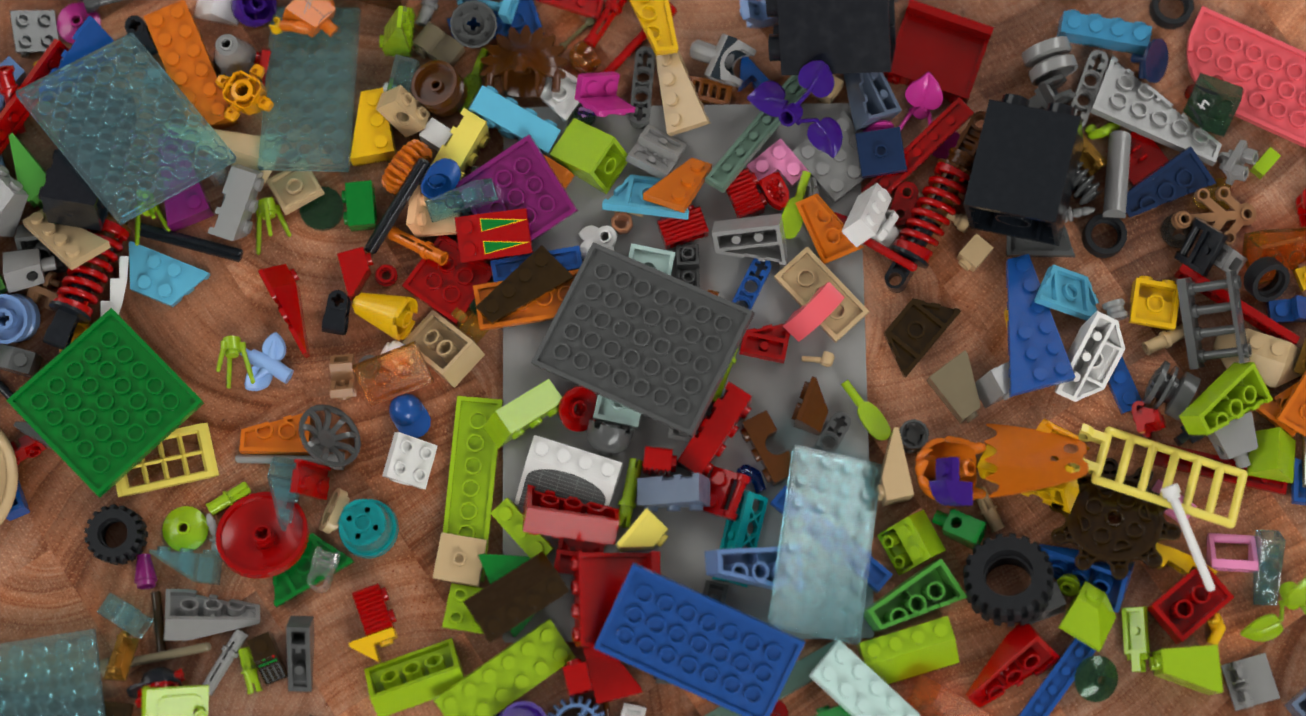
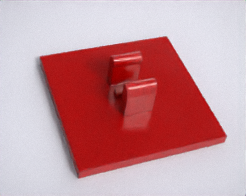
[1106,132,1169,186]

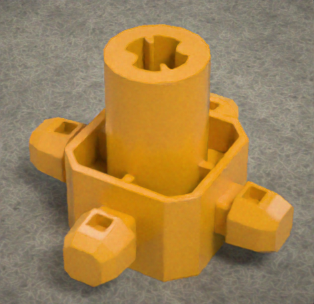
[216,64,274,122]

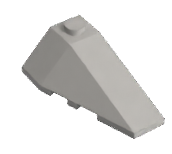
[164,589,260,641]

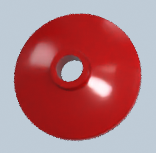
[559,386,597,432]

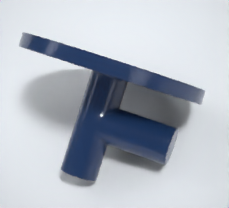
[1130,38,1169,83]

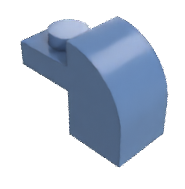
[739,0,778,28]

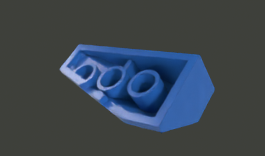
[38,16,116,105]
[1039,544,1135,613]

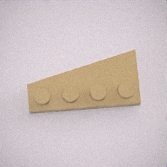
[655,50,711,136]
[22,209,111,270]

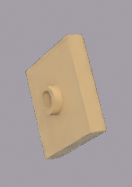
[267,159,325,215]
[433,532,487,587]

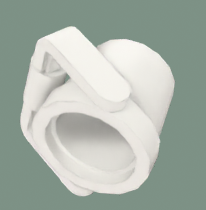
[871,210,900,247]

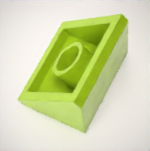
[1247,427,1296,483]

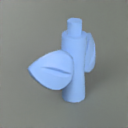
[240,332,294,391]

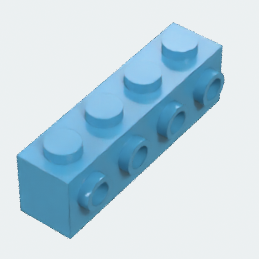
[1057,10,1152,55]

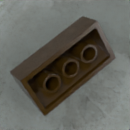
[463,551,570,642]

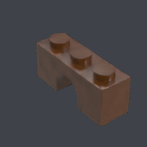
[740,410,799,486]

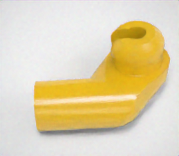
[1206,612,1226,645]

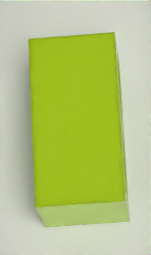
[1249,147,1281,179]

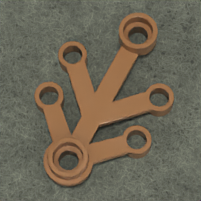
[1171,186,1257,245]

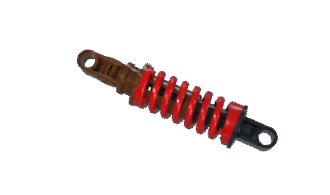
[885,111,986,293]
[43,166,148,350]

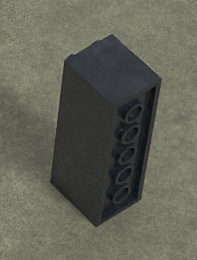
[39,88,140,231]

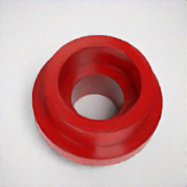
[375,264,398,287]

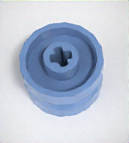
[0,293,41,344]

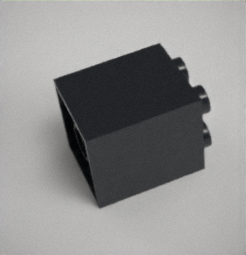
[766,0,896,76]
[963,94,1084,246]

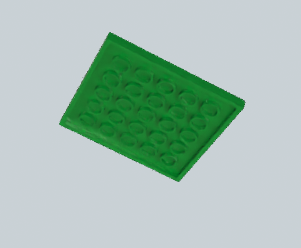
[6,308,204,498]

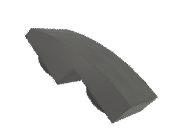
[676,244,700,288]

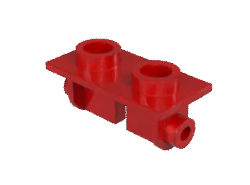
[11,435,47,465]

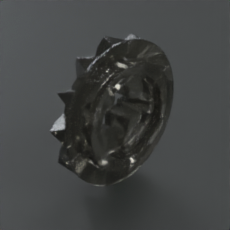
[1160,214,1193,248]

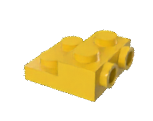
[1129,276,1179,331]

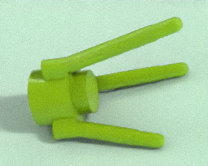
[134,193,171,246]
[256,197,291,255]
[216,336,255,389]

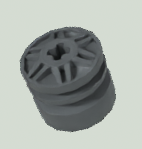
[450,0,497,48]
[1143,361,1201,421]

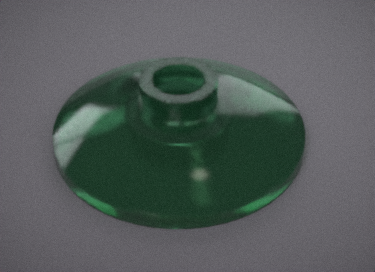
[1074,655,1118,702]

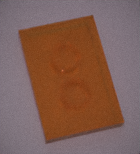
[352,341,434,407]

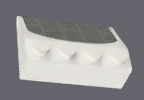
[514,435,623,507]

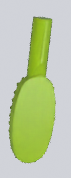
[458,48,489,113]
[782,171,811,239]
[841,379,891,441]

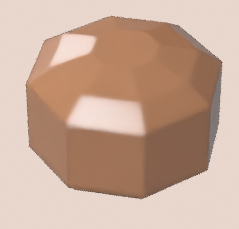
[611,212,633,235]

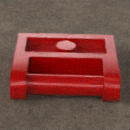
[702,466,751,521]

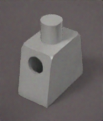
[3,248,57,293]
[1207,411,1258,469]

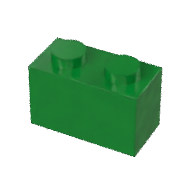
[342,180,377,232]

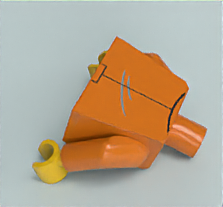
[269,0,339,37]

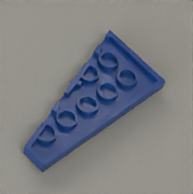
[1006,254,1076,397]

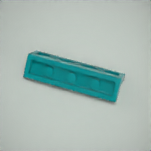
[712,491,769,588]

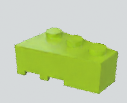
[483,379,562,449]

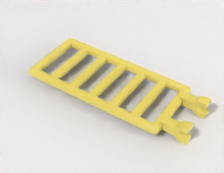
[1070,423,1248,529]

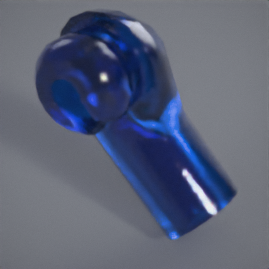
[736,464,767,493]

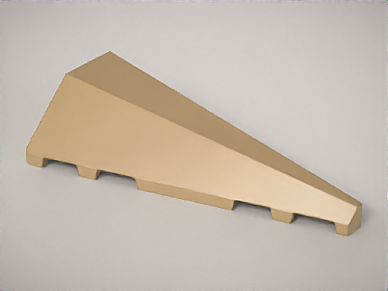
[162,122,284,183]

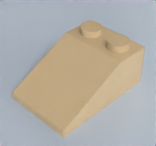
[402,310,485,388]
[875,427,914,506]

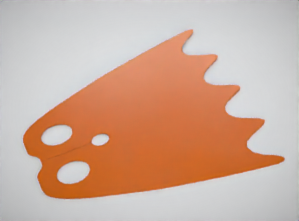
[984,423,1089,498]

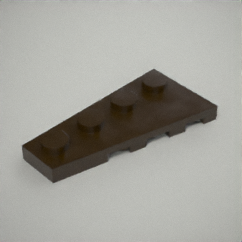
[476,245,574,324]

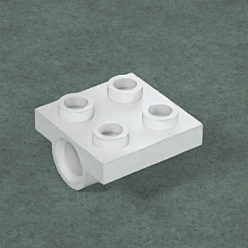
[382,432,438,489]

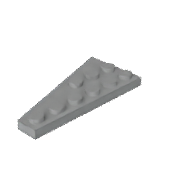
[1090,56,1222,166]

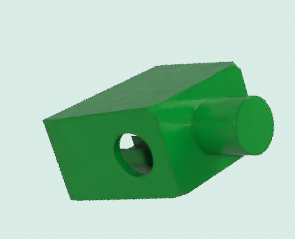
[932,509,987,550]

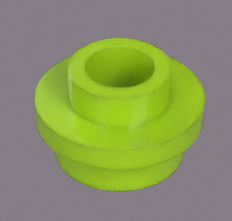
[1057,574,1080,596]

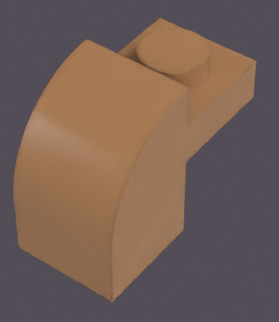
[329,354,357,400]

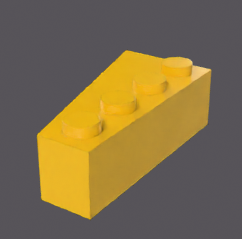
[977,444,1080,513]

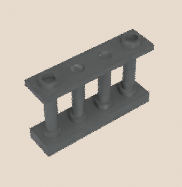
[1176,270,1252,370]

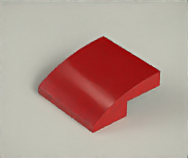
[554,537,605,575]

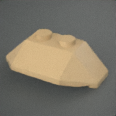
[1213,328,1301,389]

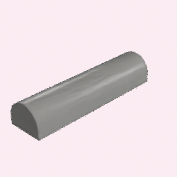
[1103,131,1131,218]

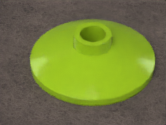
[162,506,209,552]

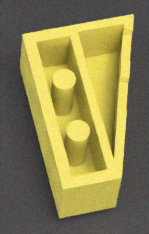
[430,108,490,181]

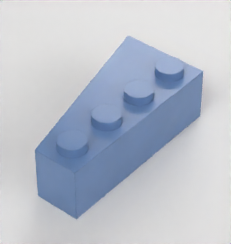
[705,546,804,594]

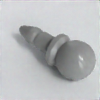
[1065,206,1095,223]
[206,513,220,555]

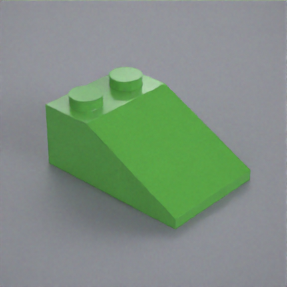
[9,133,46,210]

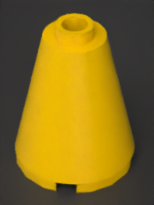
[352,293,418,341]

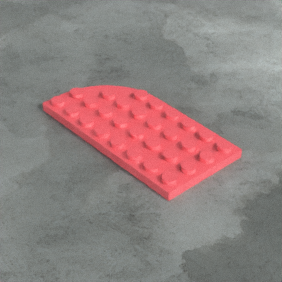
[1186,6,1306,148]

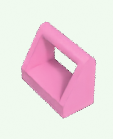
[1206,533,1259,573]

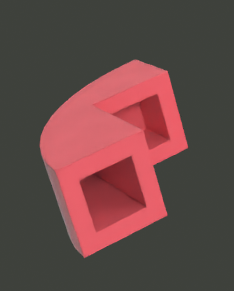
[783,282,845,342]

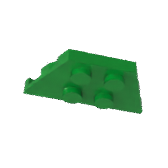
[273,533,355,608]
[478,554,536,638]

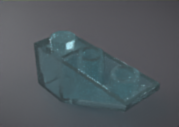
[425,178,498,223]
[267,456,299,531]
[1253,530,1286,606]
[149,546,223,585]

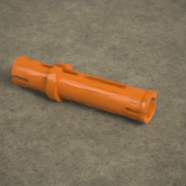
[388,227,449,266]

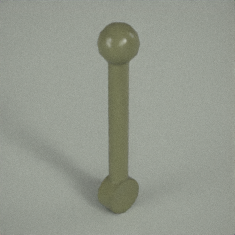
[559,17,594,51]

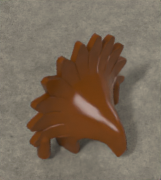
[480,25,568,98]

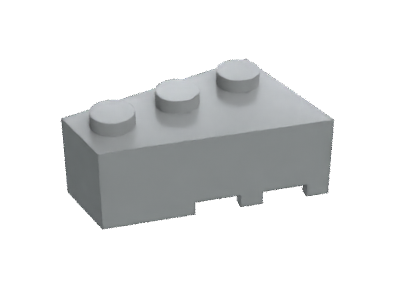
[208,164,264,241]

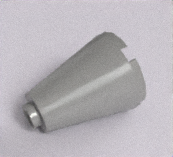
[214,34,256,77]

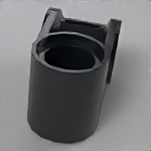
[125,15,158,61]
[322,290,351,336]

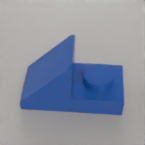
[738,57,770,92]
[1266,295,1306,324]

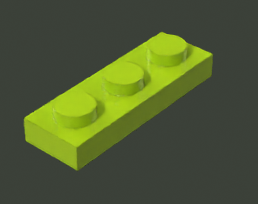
[490,497,555,558]

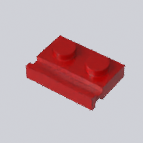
[290,459,331,500]

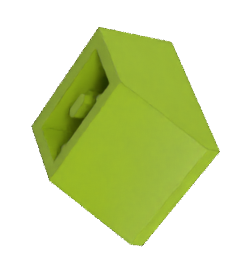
[877,510,946,576]

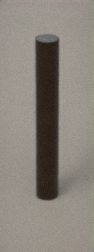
[151,591,167,662]

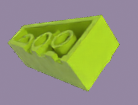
[1179,362,1273,435]

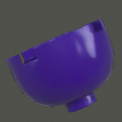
[231,0,277,28]

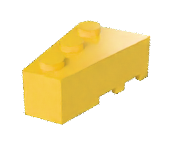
[350,87,396,166]

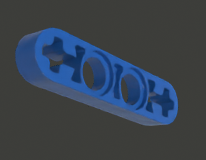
[732,258,771,310]

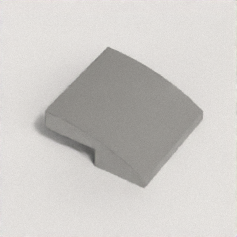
[626,124,687,180]

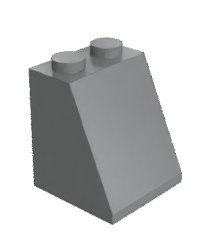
[0,165,29,237]

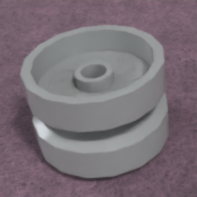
[1021,36,1079,86]

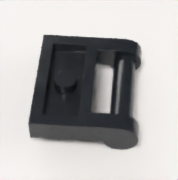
[1174,217,1228,276]

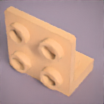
[406,184,462,237]

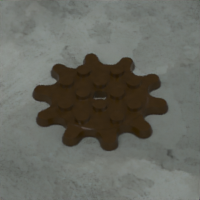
[1049,458,1181,580]

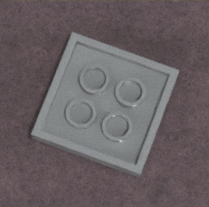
[792,111,866,204]

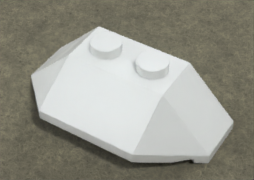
[1054,311,1125,402]

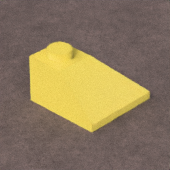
[616,508,669,552]

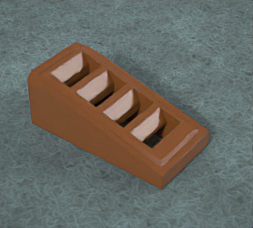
[689,75,733,105]

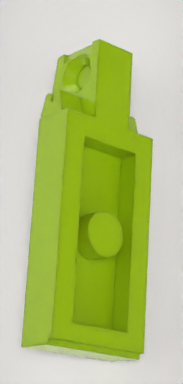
[1121,606,1150,672]

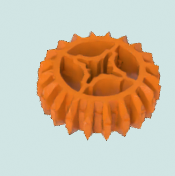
[381,139,432,196]

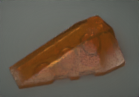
[1242,228,1306,284]

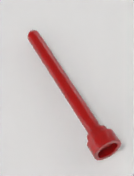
[603,2,678,72]

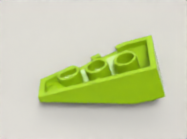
[379,6,415,57]

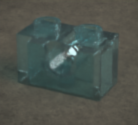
[97,592,154,639]

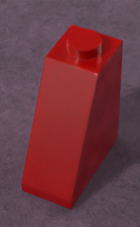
[583,647,642,704]

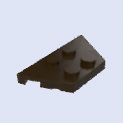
[884,298,961,378]

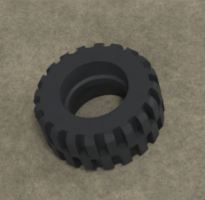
[963,533,1054,627]

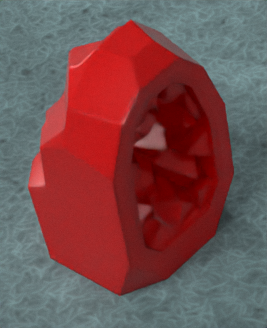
[758,172,790,210]

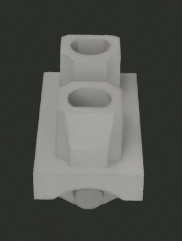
[1217,139,1259,185]

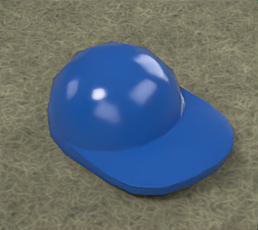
[420,158,461,200]
[389,393,431,438]

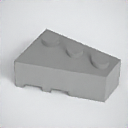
[712,213,788,266]
[975,361,1012,408]

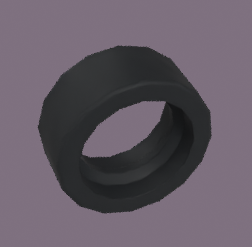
[1149,0,1194,30]
[1082,213,1127,258]
[1243,256,1290,302]

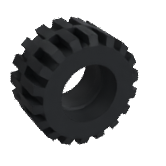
[84,504,148,565]

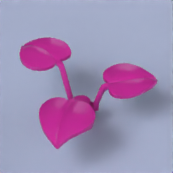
[863,71,960,159]

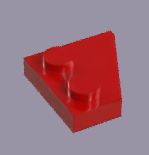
[739,321,790,364]

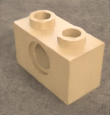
[376,85,430,138]

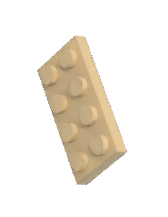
[774,246,869,343]

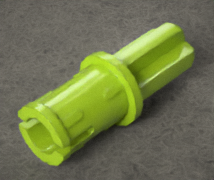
[206,482,251,517]
[238,647,262,694]

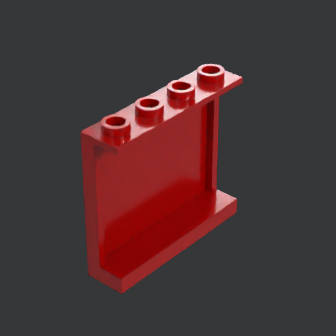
[883,0,994,104]
[570,551,661,647]

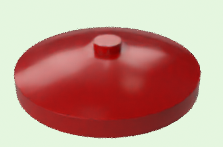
[216,492,309,579]

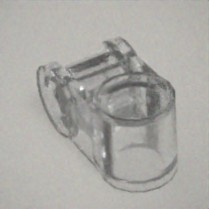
[307,546,341,593]

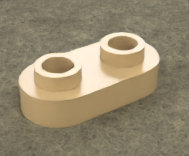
[319,488,350,534]

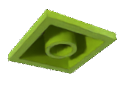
[1058,581,1116,652]

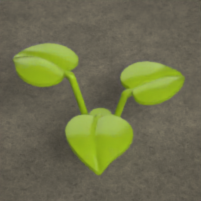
[1240,577,1306,642]

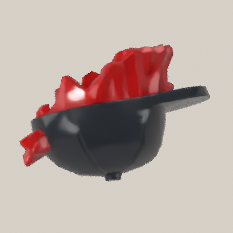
[126,667,185,710]

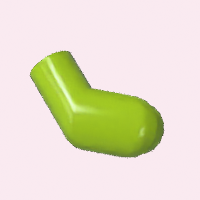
[1085,122,1120,140]

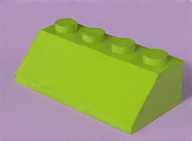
[857,616,960,684]
[364,638,465,716]

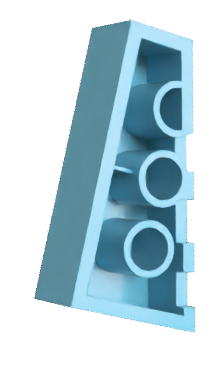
[468,85,561,155]

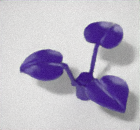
[747,60,843,158]

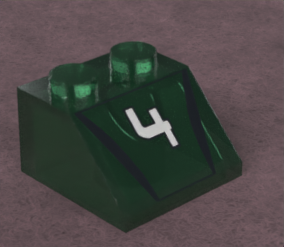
[1183,73,1243,137]

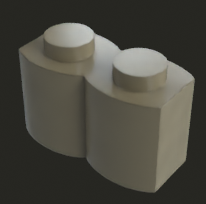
[413,22,465,67]

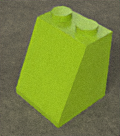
[550,118,628,195]
[1149,645,1223,695]

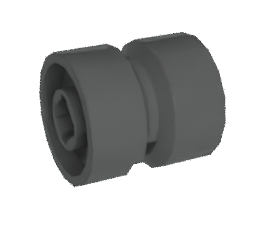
[899,419,929,454]

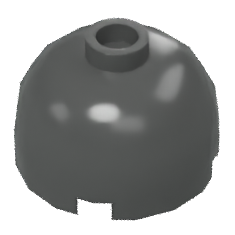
[587,418,634,457]

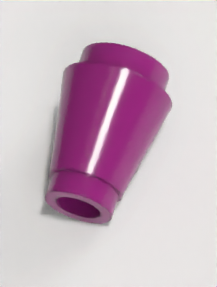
[134,554,157,590]

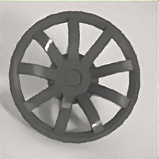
[299,404,361,467]

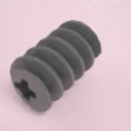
[1073,162,1105,205]

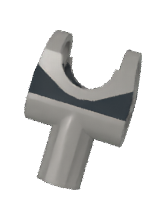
[690,34,756,87]

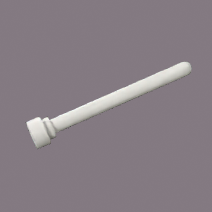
[1160,483,1215,592]

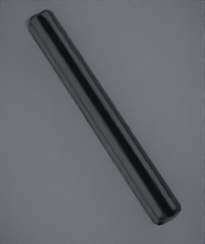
[364,158,430,254]
[134,223,243,262]

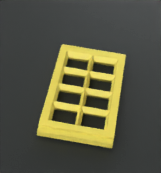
[115,422,219,498]

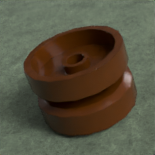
[411,60,468,118]

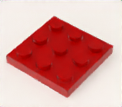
[402,235,493,326]

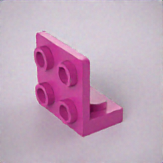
[574,71,635,117]

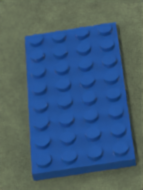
[594,562,805,716]

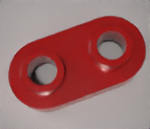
[890,181,919,226]

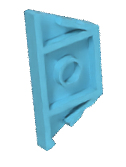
[602,174,689,220]
[129,241,210,307]
[1035,265,1099,321]

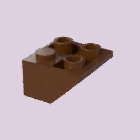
[791,376,829,436]

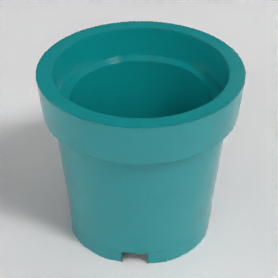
[338,499,399,559]

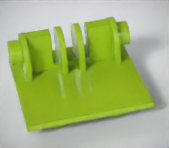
[442,583,484,634]

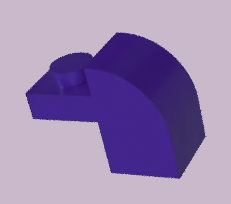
[929,457,973,507]

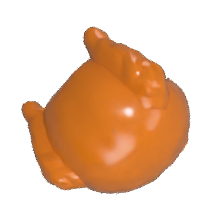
[915,436,987,509]

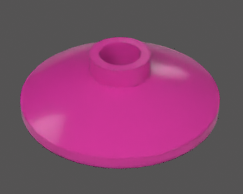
[57,2,101,44]

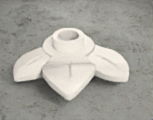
[578,225,617,259]

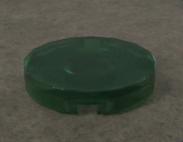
[299,186,345,231]

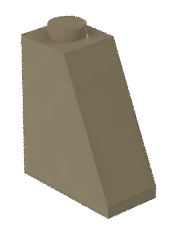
[927,350,981,424]

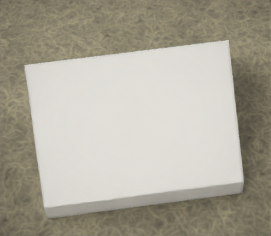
[194,0,238,26]

